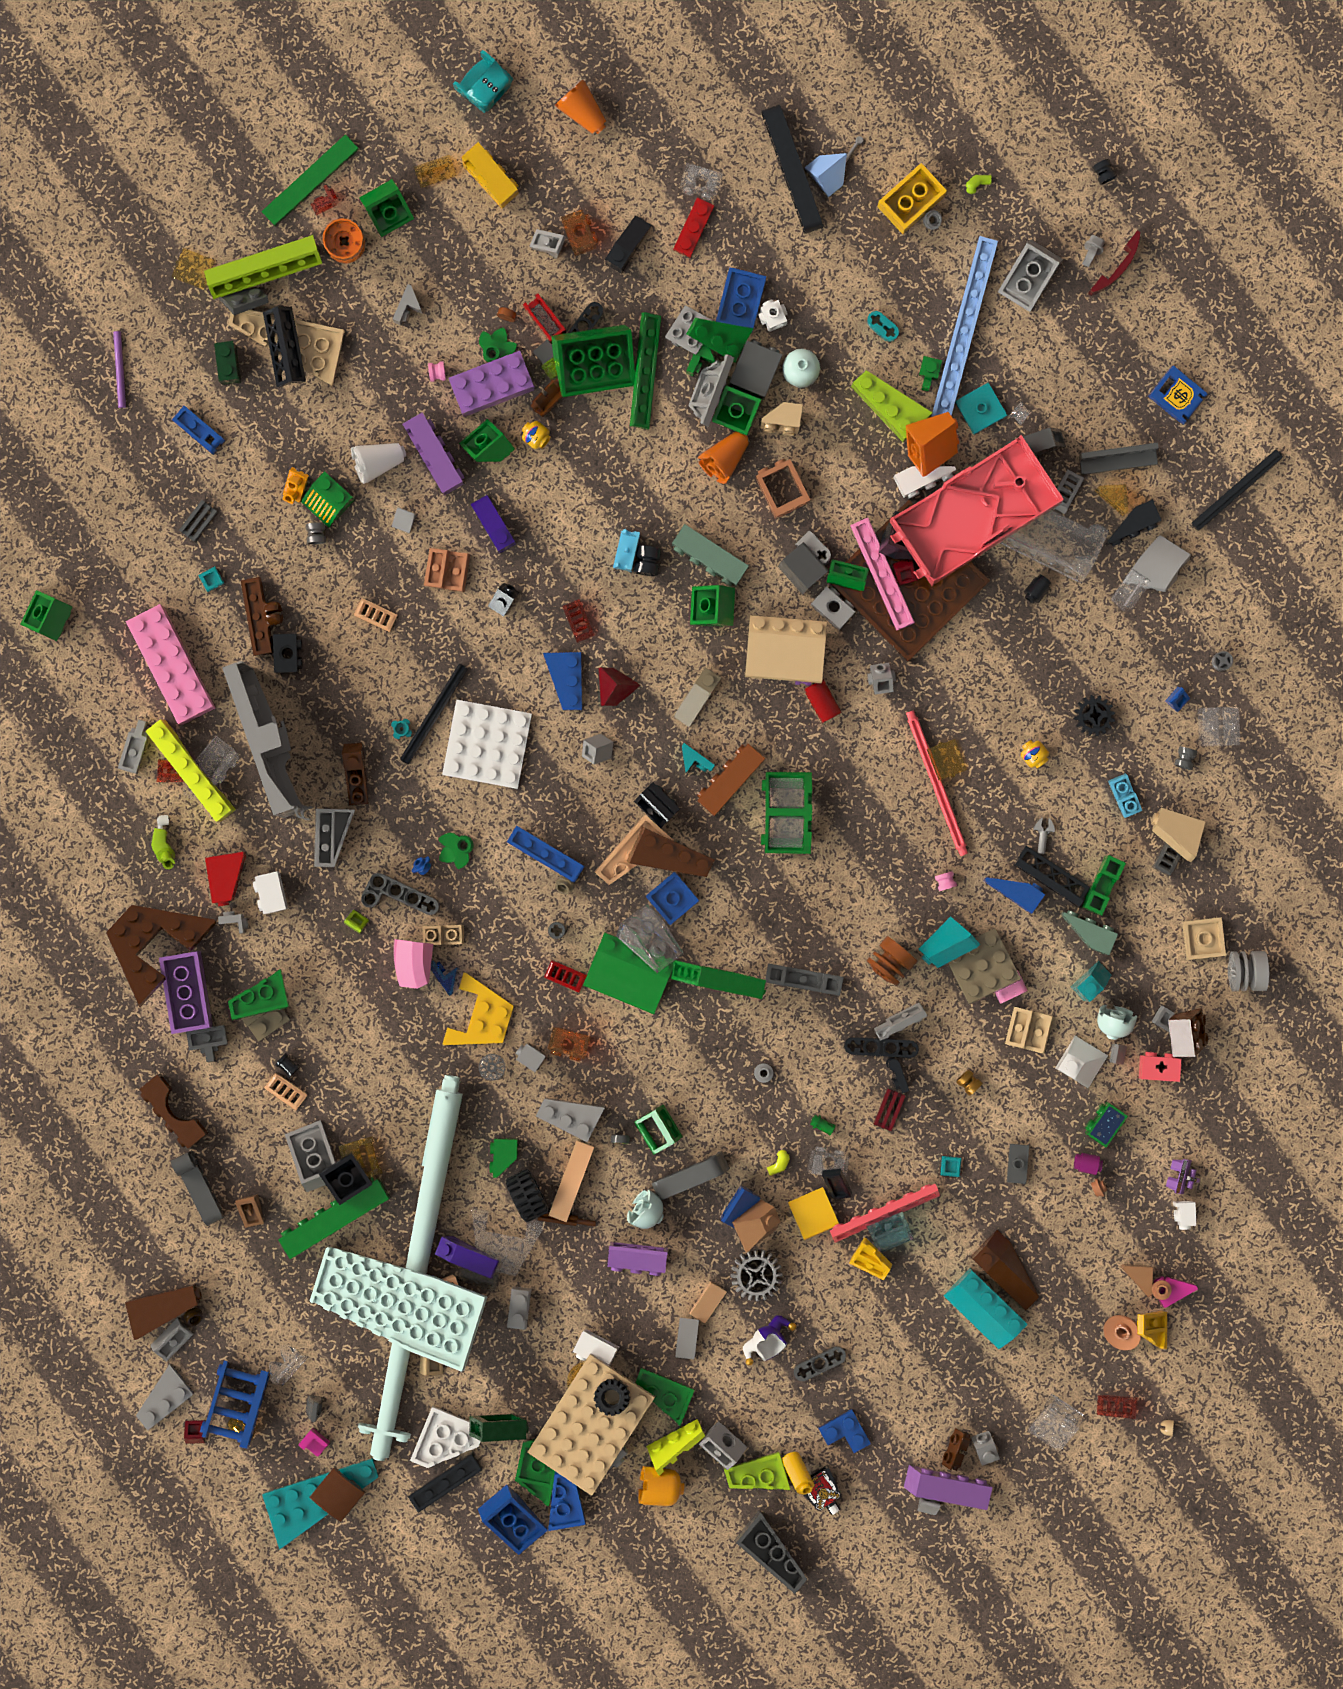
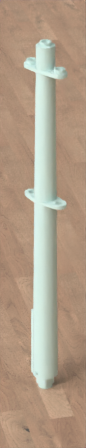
[358,1075,463,1461]

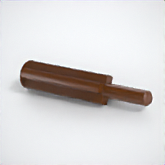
[537,1211,596,1227]

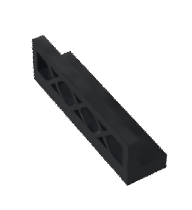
[263,306,306,387]
[1013,846,1090,907]

